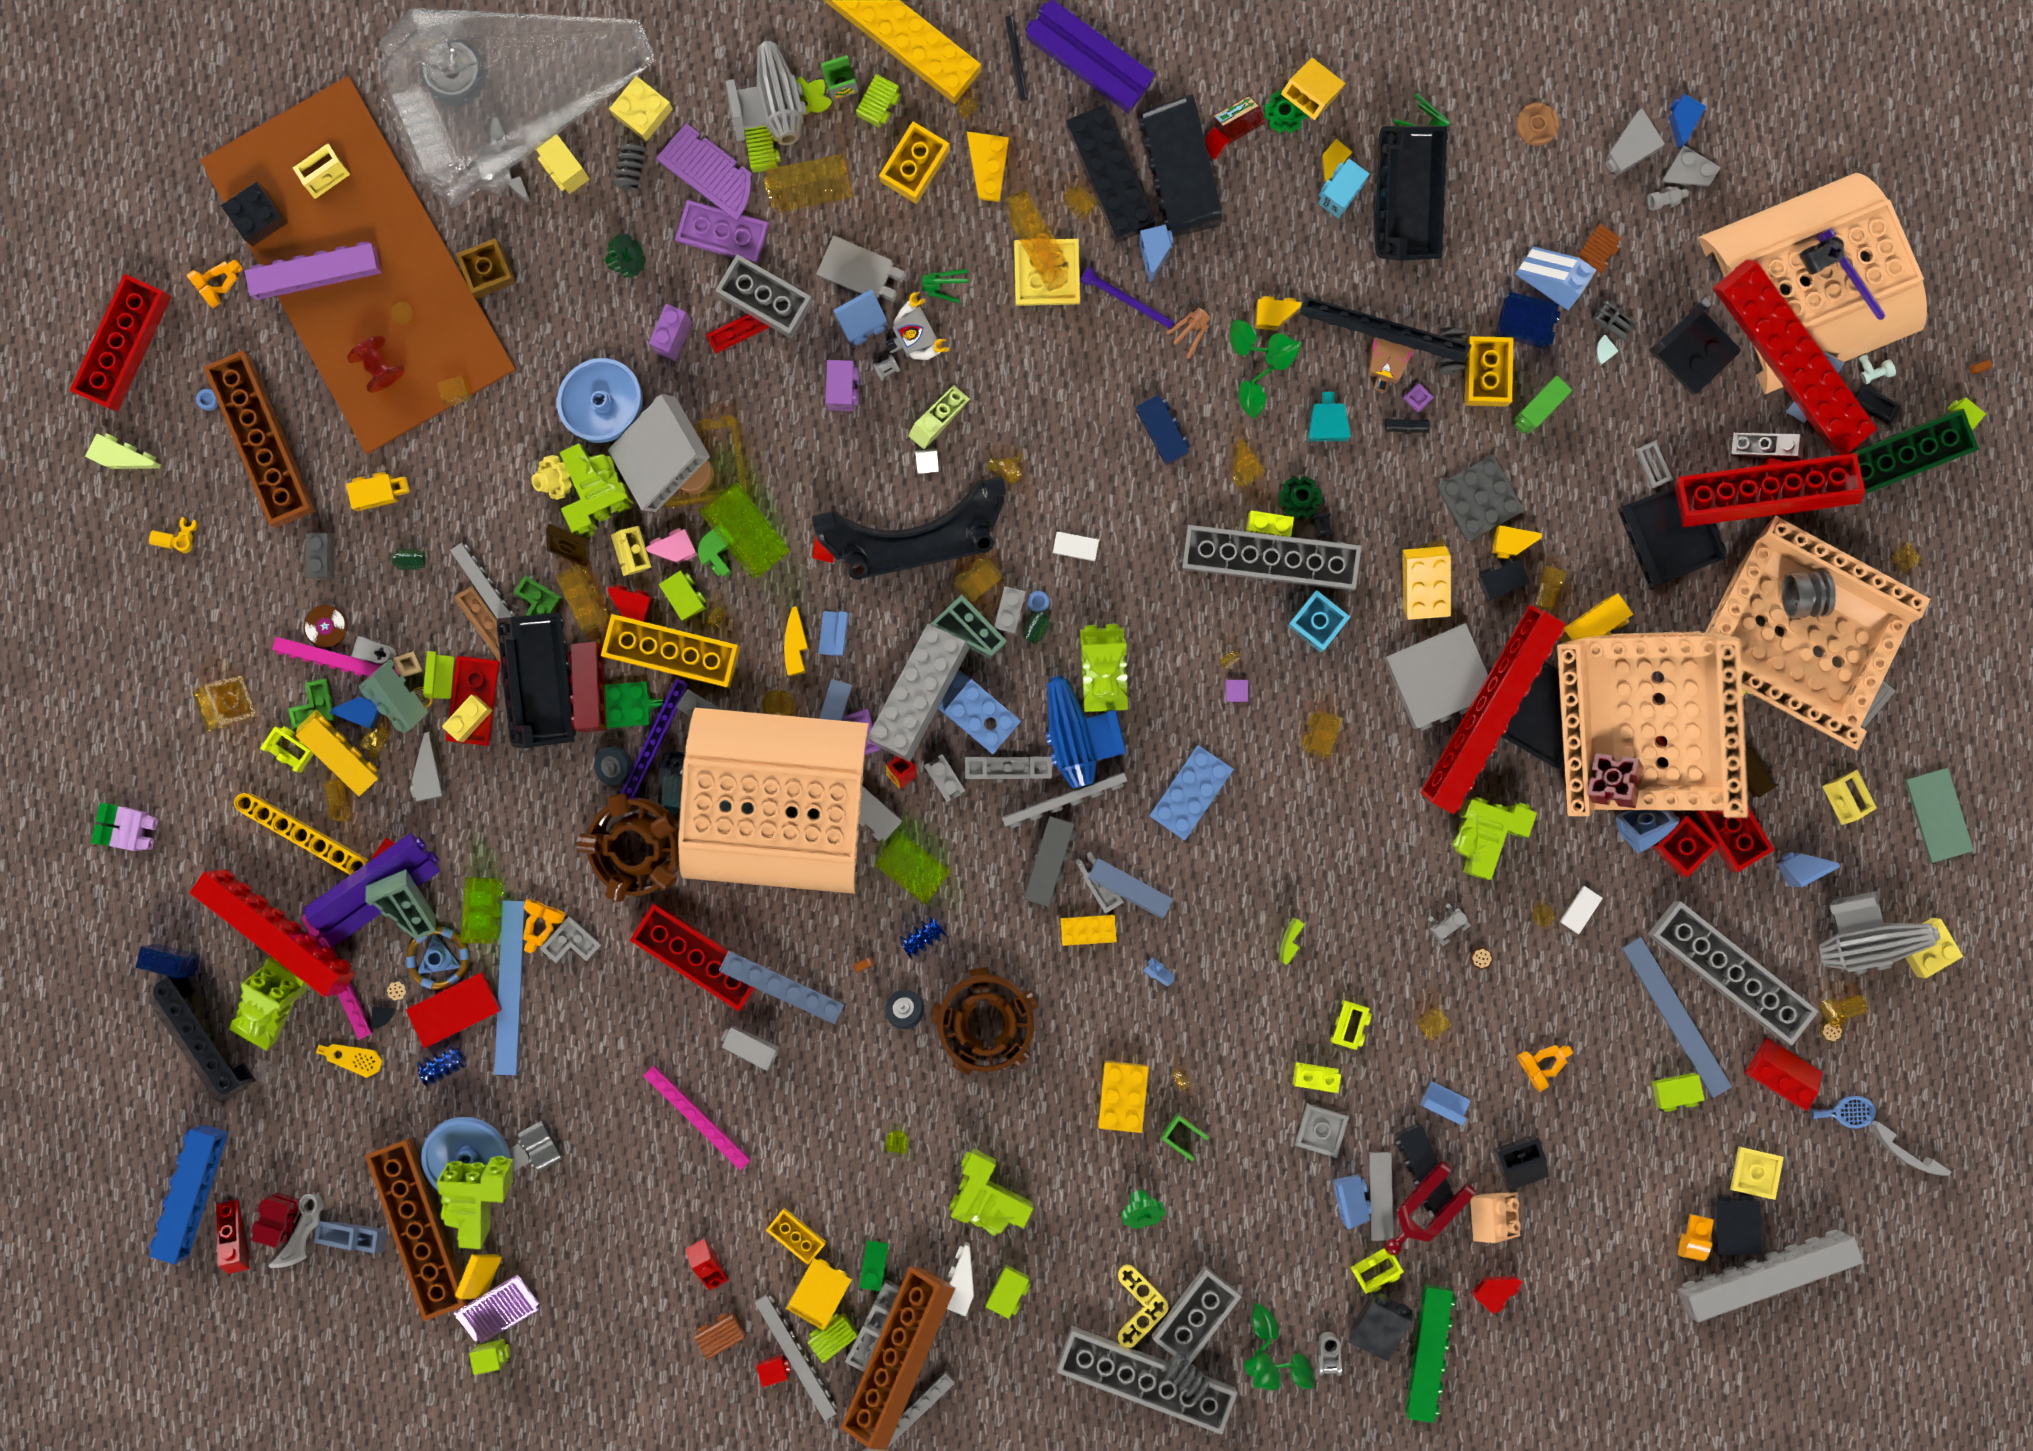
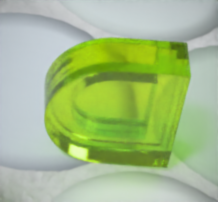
[885,1130,908,1154]

